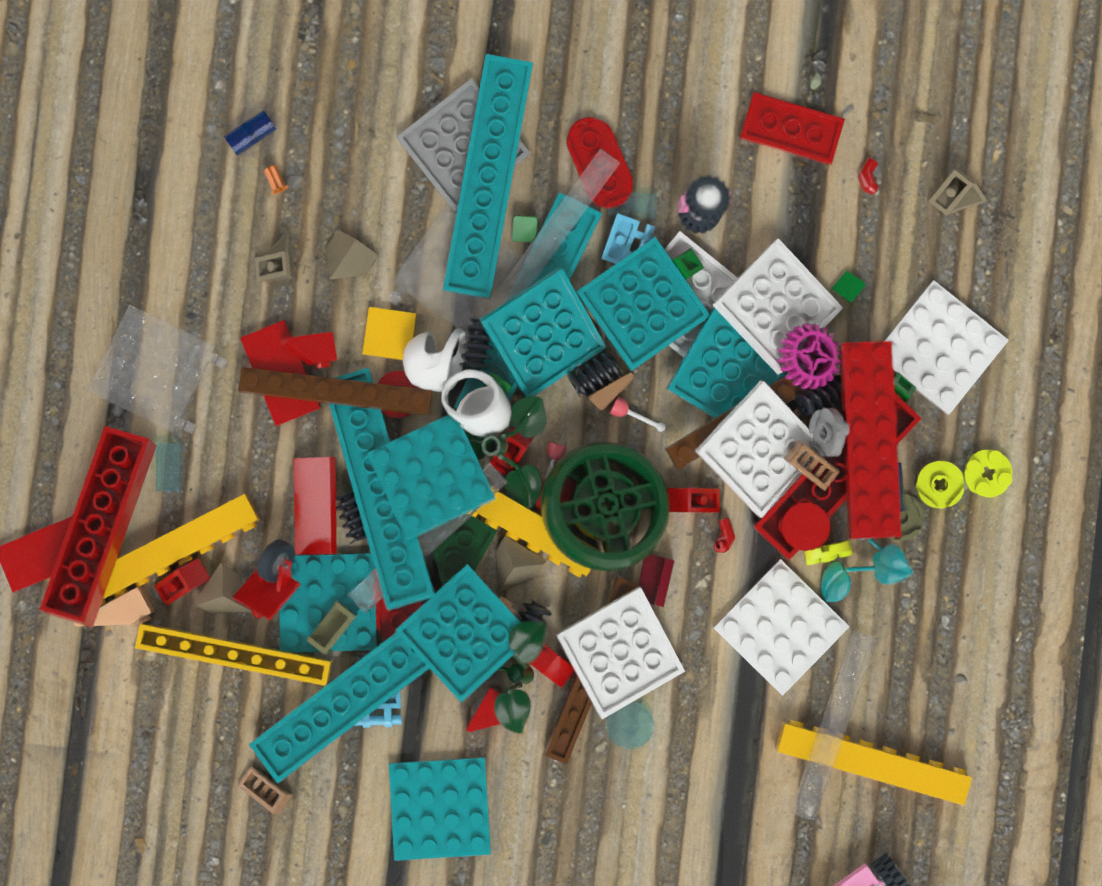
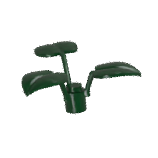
[463,396,546,509]
[494,622,547,734]

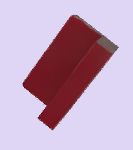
[638,554,675,607]

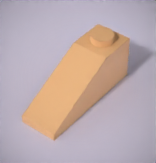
[74,587,155,626]

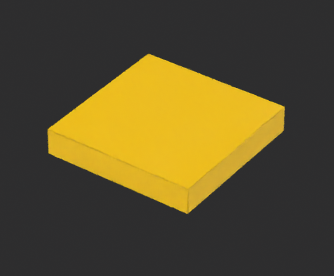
[362,307,417,360]

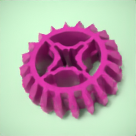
[777,323,841,389]

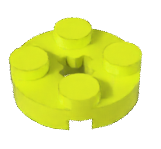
[963,449,1013,497]
[915,461,964,509]
[803,540,853,566]

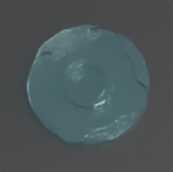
[606,701,654,749]

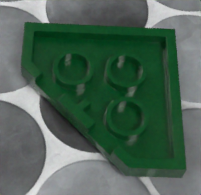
[428,513,498,584]

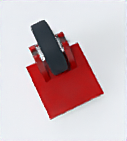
[233,539,300,621]

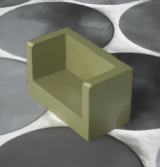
[306,600,358,655]

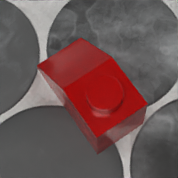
[281,332,337,369]
[489,426,535,476]
[667,488,720,513]
[154,558,210,606]
[530,643,575,688]
[466,687,502,732]

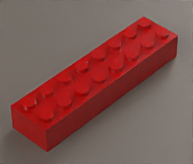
[839,341,902,539]
[752,393,922,560]
[39,426,157,628]

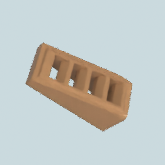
[588,372,634,411]
[784,440,840,491]
[237,766,293,814]

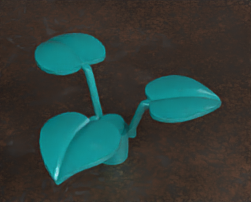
[821,538,914,603]

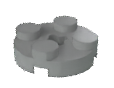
[809,408,849,456]

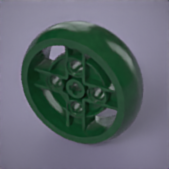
[541,442,670,571]

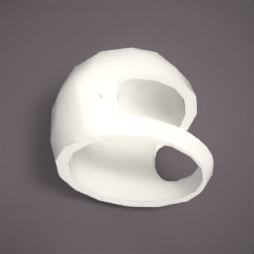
[403,328,468,392]
[441,370,512,437]

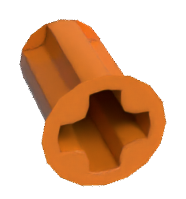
[264,165,289,194]

